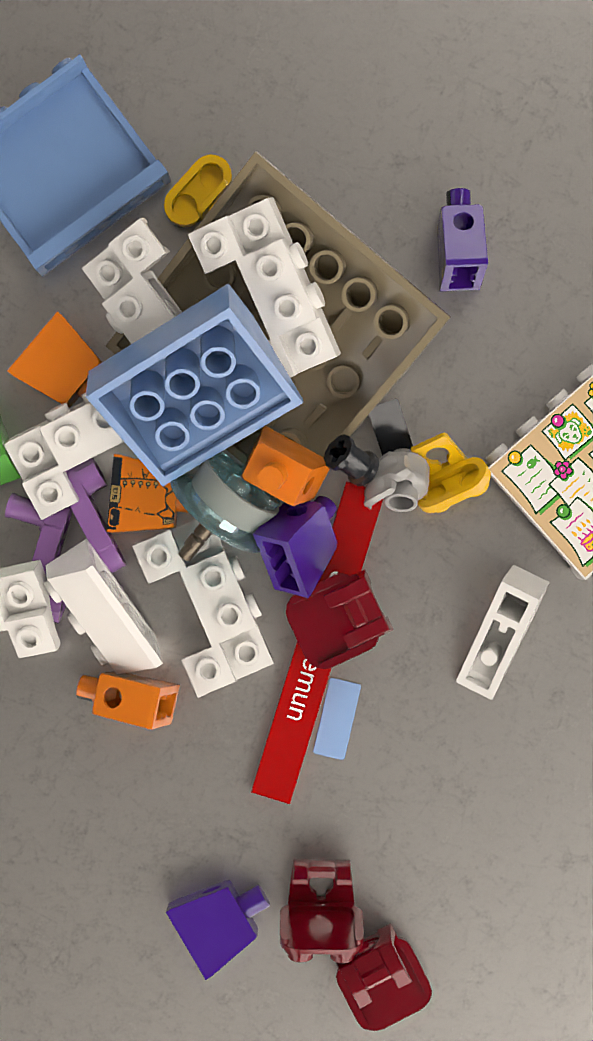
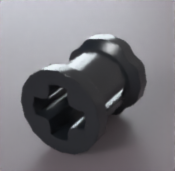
[324,434,379,487]

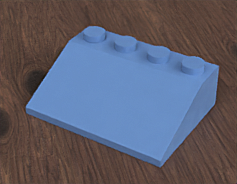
[86,283,303,486]

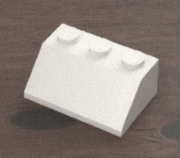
[44,539,163,675]

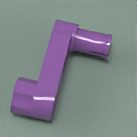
[66,458,126,573]
[5,493,73,624]

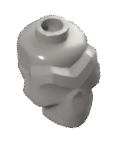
[364,448,430,512]

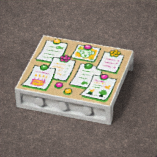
[485,363,593,580]

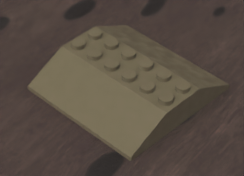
[106,151,451,485]

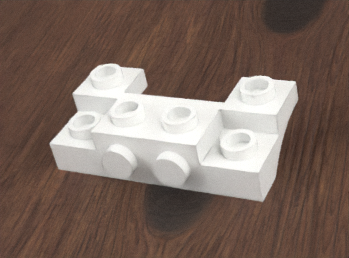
[188,197,341,377]
[82,217,182,344]
[3,392,124,520]
[132,515,274,698]
[0,560,61,658]

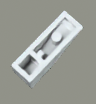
[456,565,550,700]

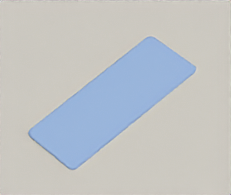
[313,678,361,760]

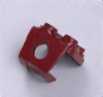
[286,569,394,669]
[280,859,364,963]
[335,923,432,1031]

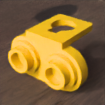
[164,154,232,227]
[411,432,491,513]

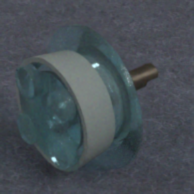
[171,452,281,561]

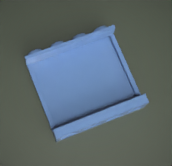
[0,54,171,277]

